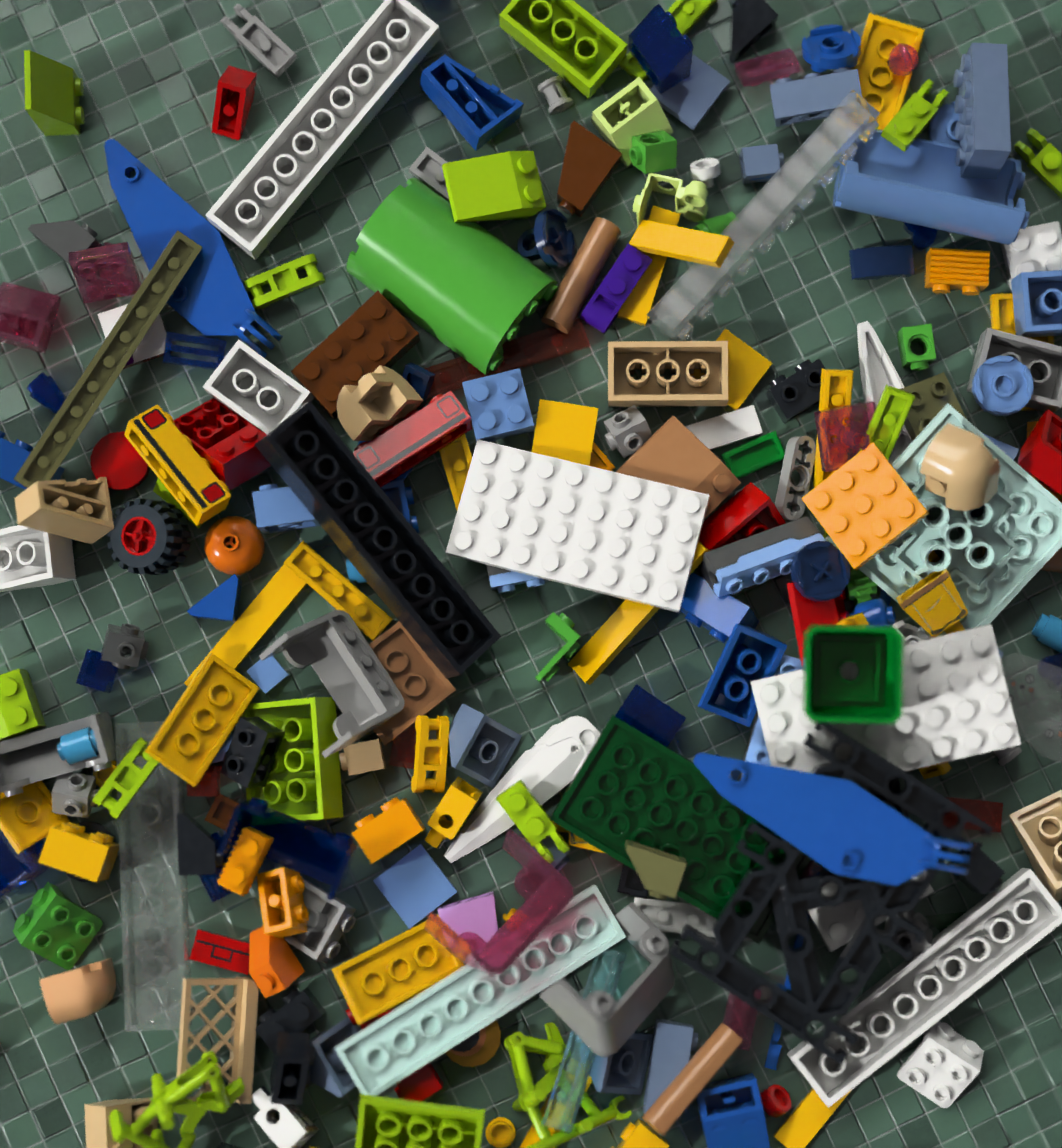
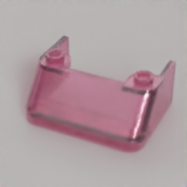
[424,829,573,976]

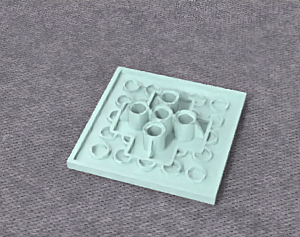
[825,403,1062,636]

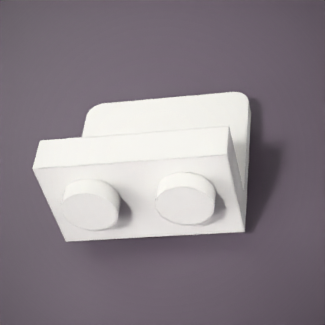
[897,1021,984,1108]

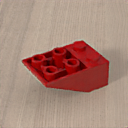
[174,398,271,491]

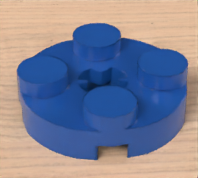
[802,25,861,72]

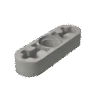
[775,436,816,520]

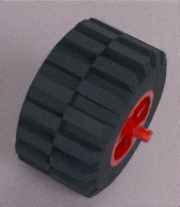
[107,499,191,575]

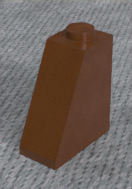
[557,121,622,218]

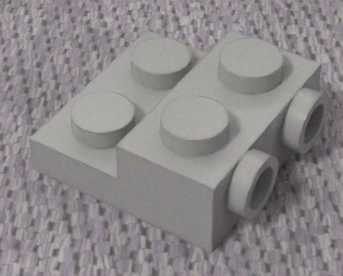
[284,878,356,963]

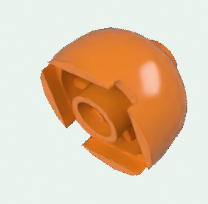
[204,516,264,575]

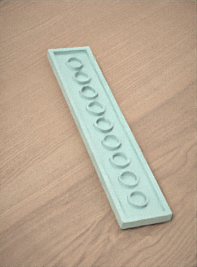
[334,884,626,1096]

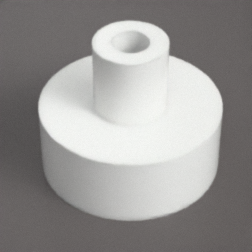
[690,158,721,188]

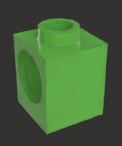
[629,130,677,174]
[897,324,936,371]

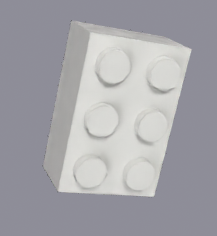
[203,339,314,434]

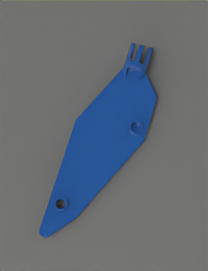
[104,139,283,358]
[694,753,973,886]

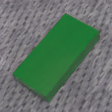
[721,431,785,480]

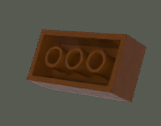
[291,291,420,420]

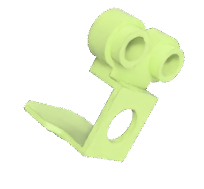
[633,173,708,228]

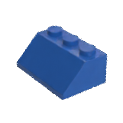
[698,623,788,727]

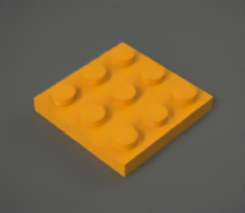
[801,442,929,570]

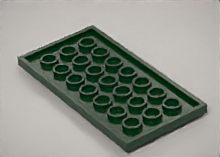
[550,714,811,944]

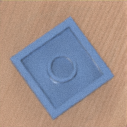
[373,844,458,929]

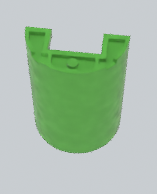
[347,178,558,375]

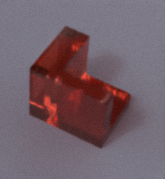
[187,766,222,797]

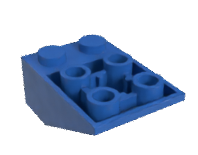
[696,1073,770,1148]

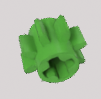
[845,569,877,606]

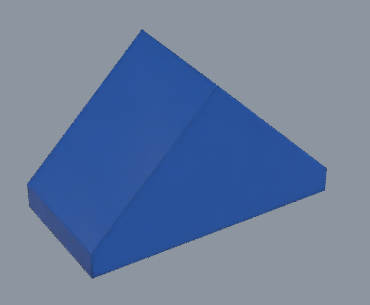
[187,574,242,622]

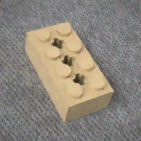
[608,341,728,407]

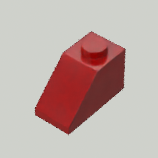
[212,66,257,140]

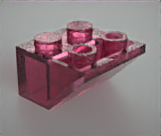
[0,282,61,354]

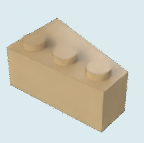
[14,477,114,544]

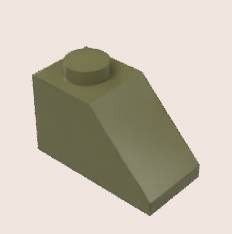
[625,839,687,900]

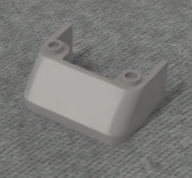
[259,610,404,758]
[0,711,117,797]
[539,902,675,1057]

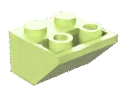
[591,77,673,167]

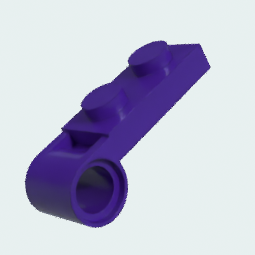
[580,244,653,334]

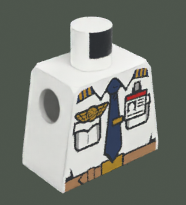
[252,1086,319,1148]

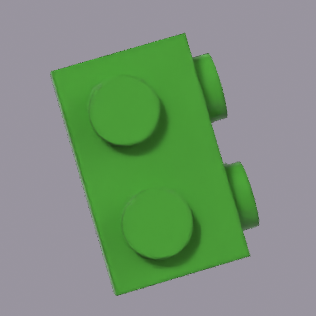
[535,612,581,683]
[13,882,103,970]

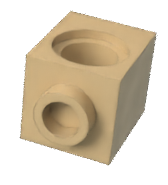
[339,739,386,776]

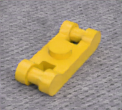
[411,715,449,793]

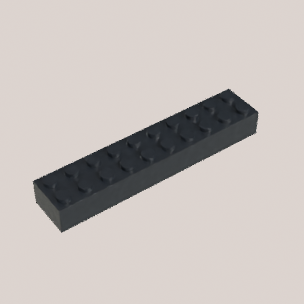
[255,401,501,679]

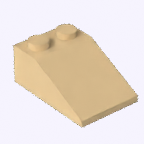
[1009,790,1062,902]

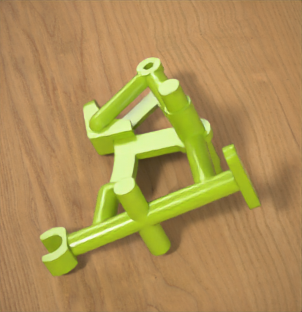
[504,1022,632,1148]
[109,1051,245,1148]

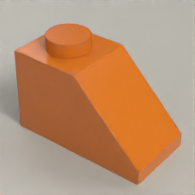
[249,925,305,999]

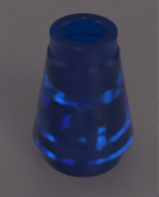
[26,372,66,414]

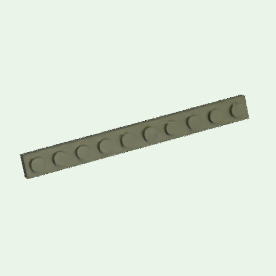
[13,230,202,488]

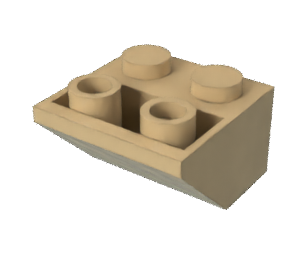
[85,1098,158,1148]

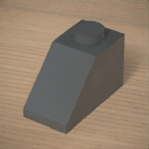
[28,220,101,272]

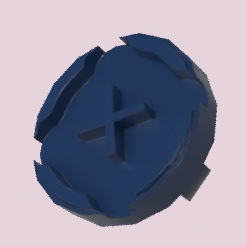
[517,209,575,269]
[791,541,850,602]

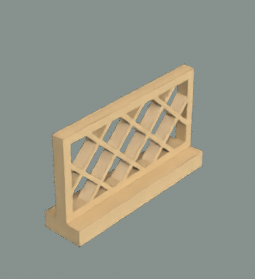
[177,977,259,1104]

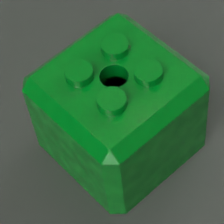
[802,624,903,724]

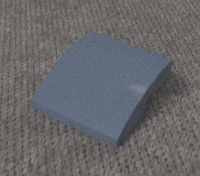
[650,47,730,130]

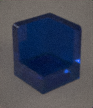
[76,649,118,693]

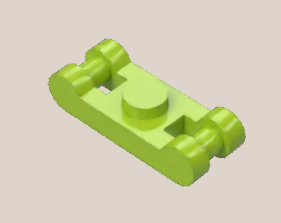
[244,253,326,310]
[92,737,161,819]

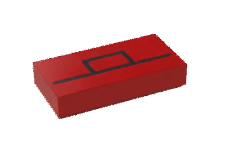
[189,929,250,975]

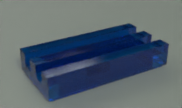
[163,332,226,370]

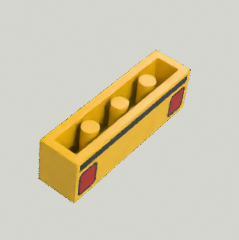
[124,404,231,526]

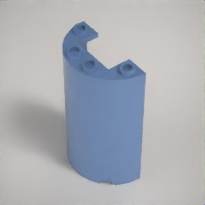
[833,123,1029,245]

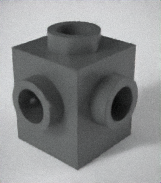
[101,623,149,669]

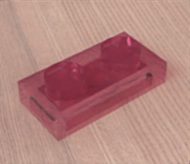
[734,48,800,87]
[723,989,761,1051]

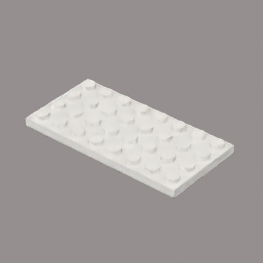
[445,440,710,613]
[750,624,1021,773]

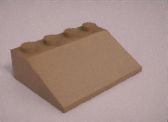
[616,416,741,519]

